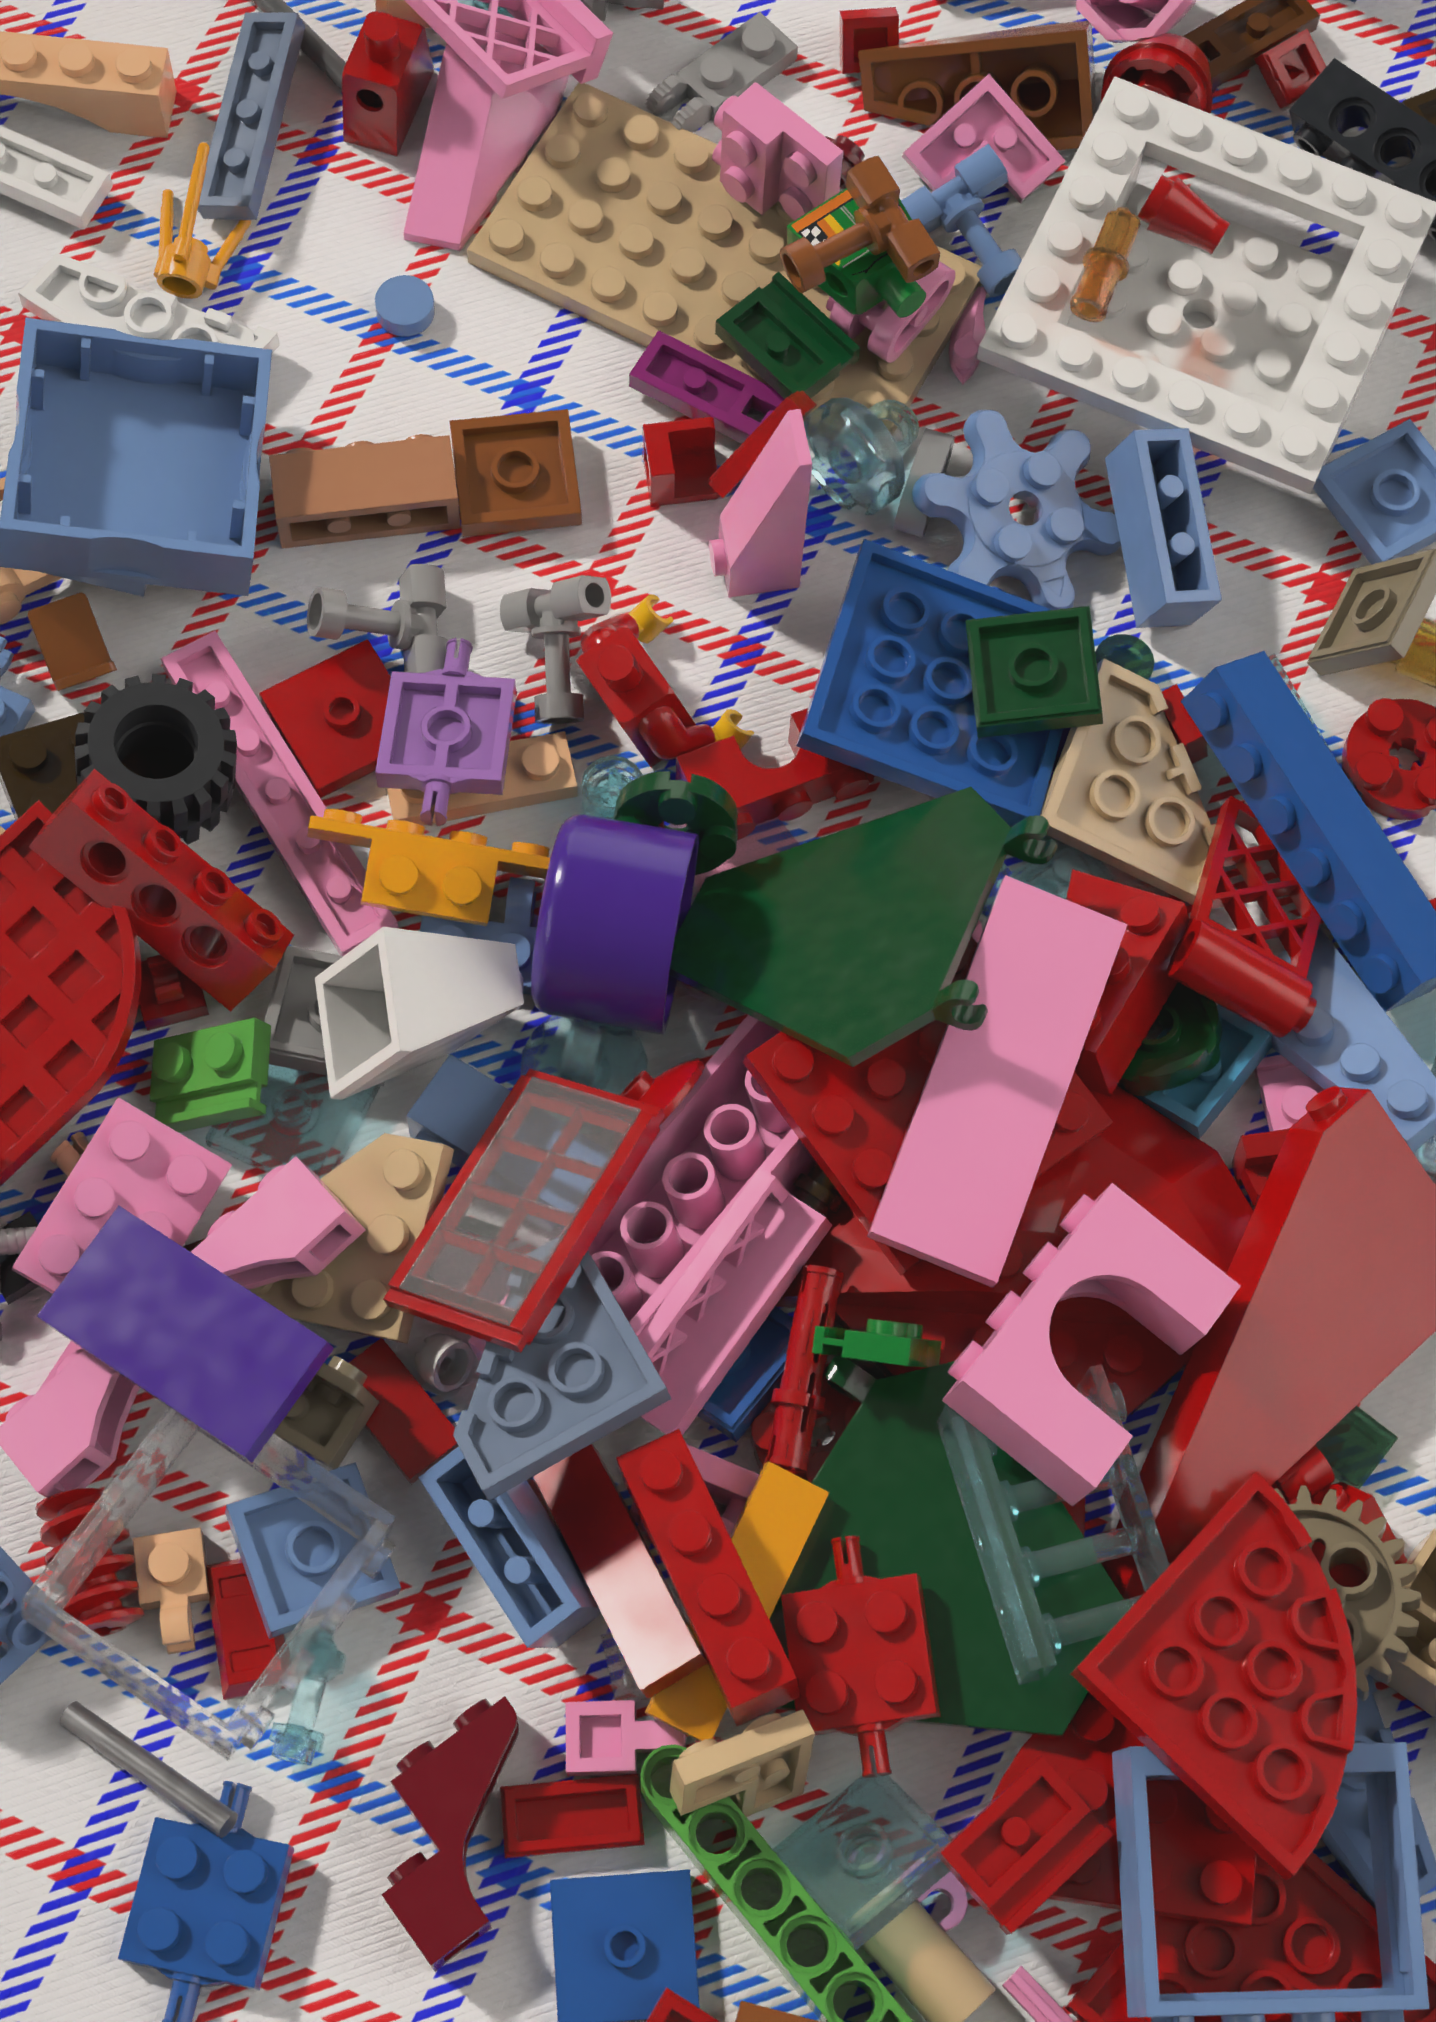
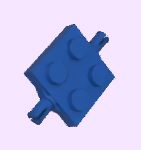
[118,1781,295,2022]

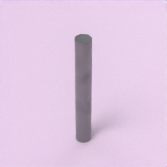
[60,1701,238,1838]

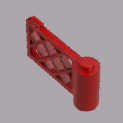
[1167,795,1321,1038]

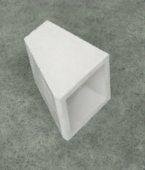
[315,927,524,1100]

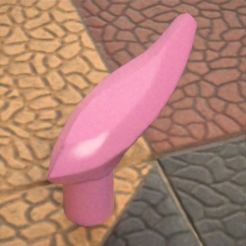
[949,287,987,384]

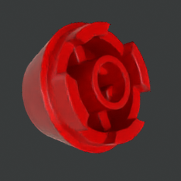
[1101,33,1213,114]

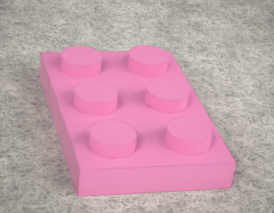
[12,1097,232,1294]

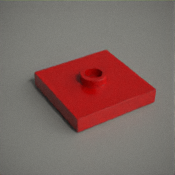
[259,639,391,799]

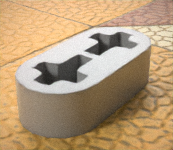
[894,428,955,537]

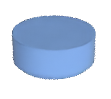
[375,275,435,337]

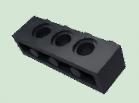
[1289,58,1436,242]

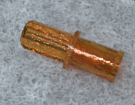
[1070,207,1141,322]

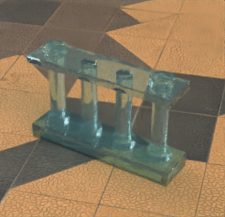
[936,1364,1169,1685]

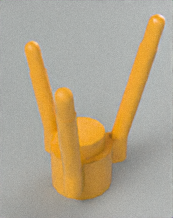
[154,142,251,299]

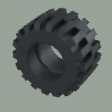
[75,674,237,845]

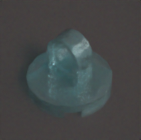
[804,398,919,515]
[520,1016,648,1135]

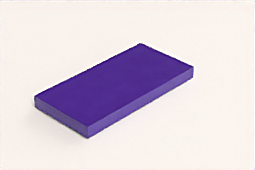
[37,1206,334,1463]

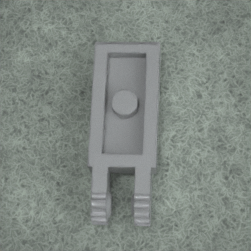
[646,12,798,132]

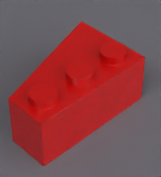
[1066,869,1189,1097]

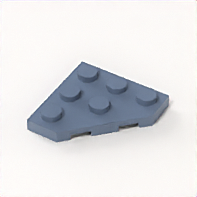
[453,1235,671,1501]

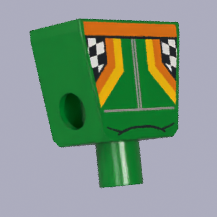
[787,188,926,318]

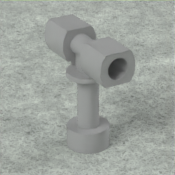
[307,564,449,673]
[500,575,611,724]

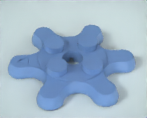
[912,410,1121,610]

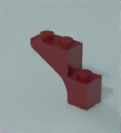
[381,1696,519,1972]

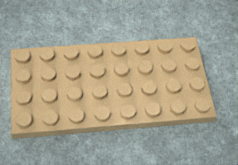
[467,82,982,458]

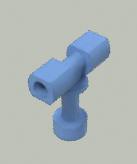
[901,144,1022,297]

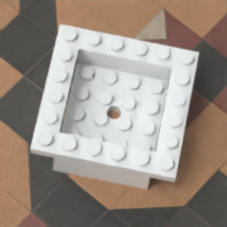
[977,76,1436,494]

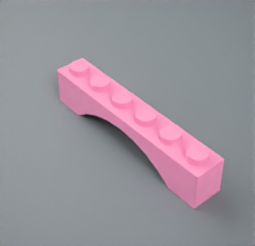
[0,1156,365,1497]

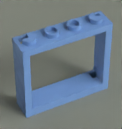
[1112,1742,1429,2022]

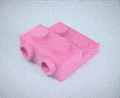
[712,82,843,220]

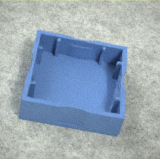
[0,318,272,596]

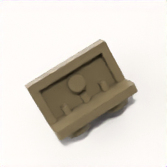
[273,1356,379,1470]

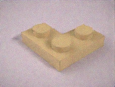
[669,1709,815,1817]

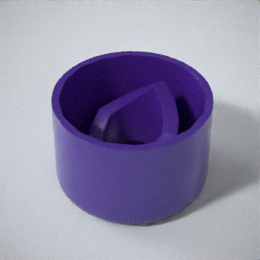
[531,814,699,1035]

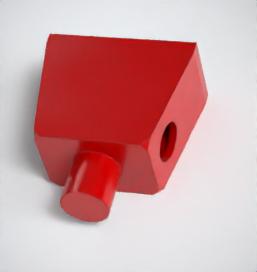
[342,11,434,157]

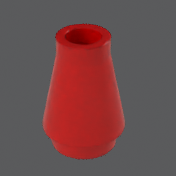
[1137,175,1230,255]

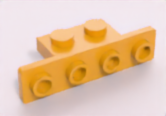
[307,809,550,926]

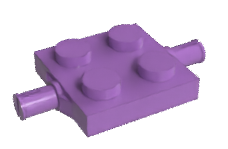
[375,638,517,826]

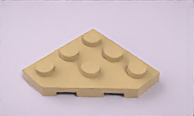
[1040,658,1216,905]
[249,1133,454,1344]

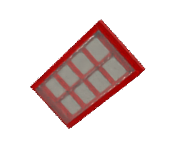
[383,1069,665,1353]

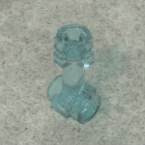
[269,1629,347,1766]

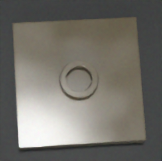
[1307,549,1436,676]

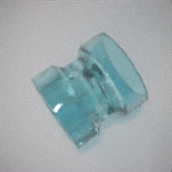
[581,755,642,819]

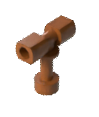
[780,156,940,293]

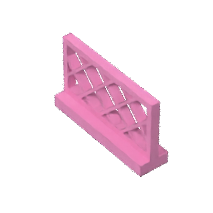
[405,0,613,99]

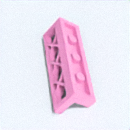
[638,1167,833,1436]

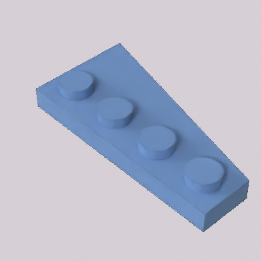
[1272,927,1436,1152]

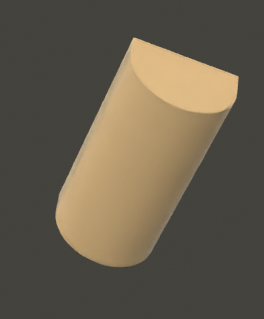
[848,1881,996,2022]

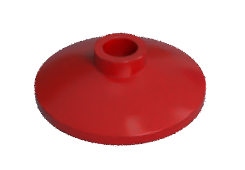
[610,1058,705,1153]

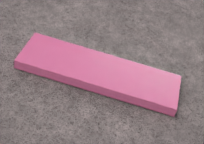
[867,875,1127,1288]

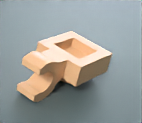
[133,1527,210,1654]

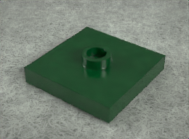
[965,606,1103,738]

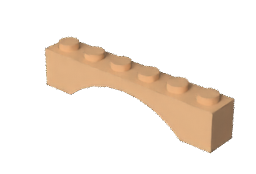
[0,31,176,138]

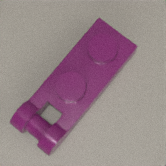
[629,330,784,444]

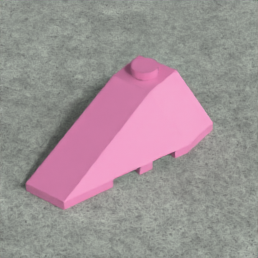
[404,21,569,251]
[709,409,812,598]

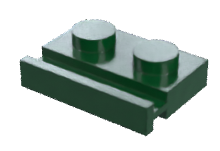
[715,272,860,399]

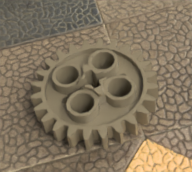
[1274,1486,1421,1701]

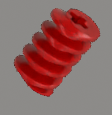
[35,1488,144,1642]

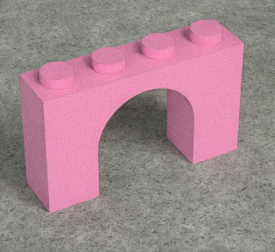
[942,1183,1240,1506]

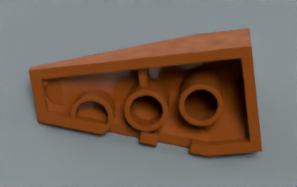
[858,21,1096,150]

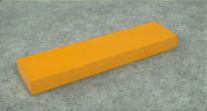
[645,1461,829,1741]

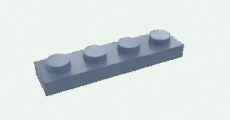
[198,12,305,220]

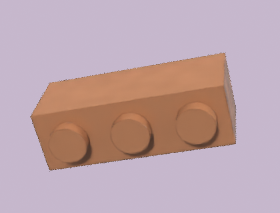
[269,434,461,549]

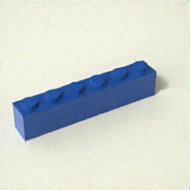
[1181,651,1436,1012]

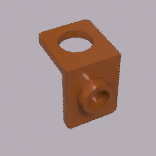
[28,592,117,691]

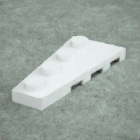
[18,253,280,354]

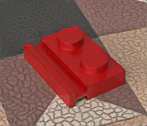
[936,1756,1114,1935]

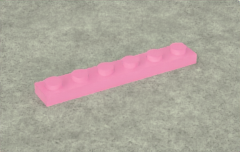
[161,631,399,956]

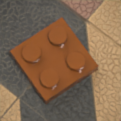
[449,409,582,537]

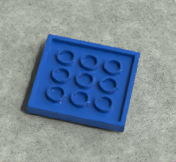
[796,539,1064,826]

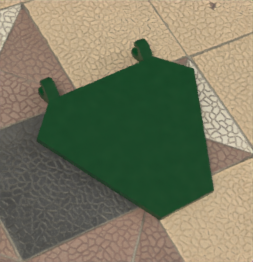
[669,787,1057,1067]
[769,1356,1130,1737]

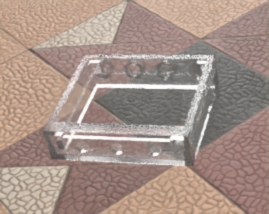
[22,1408,396,1761]

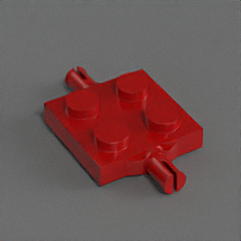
[781,1536,941,1778]

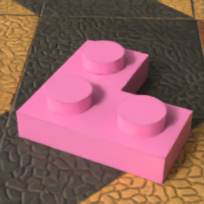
[902,74,1066,204]

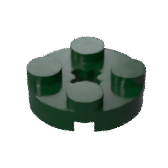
[612,771,738,875]
[1119,982,1222,1097]

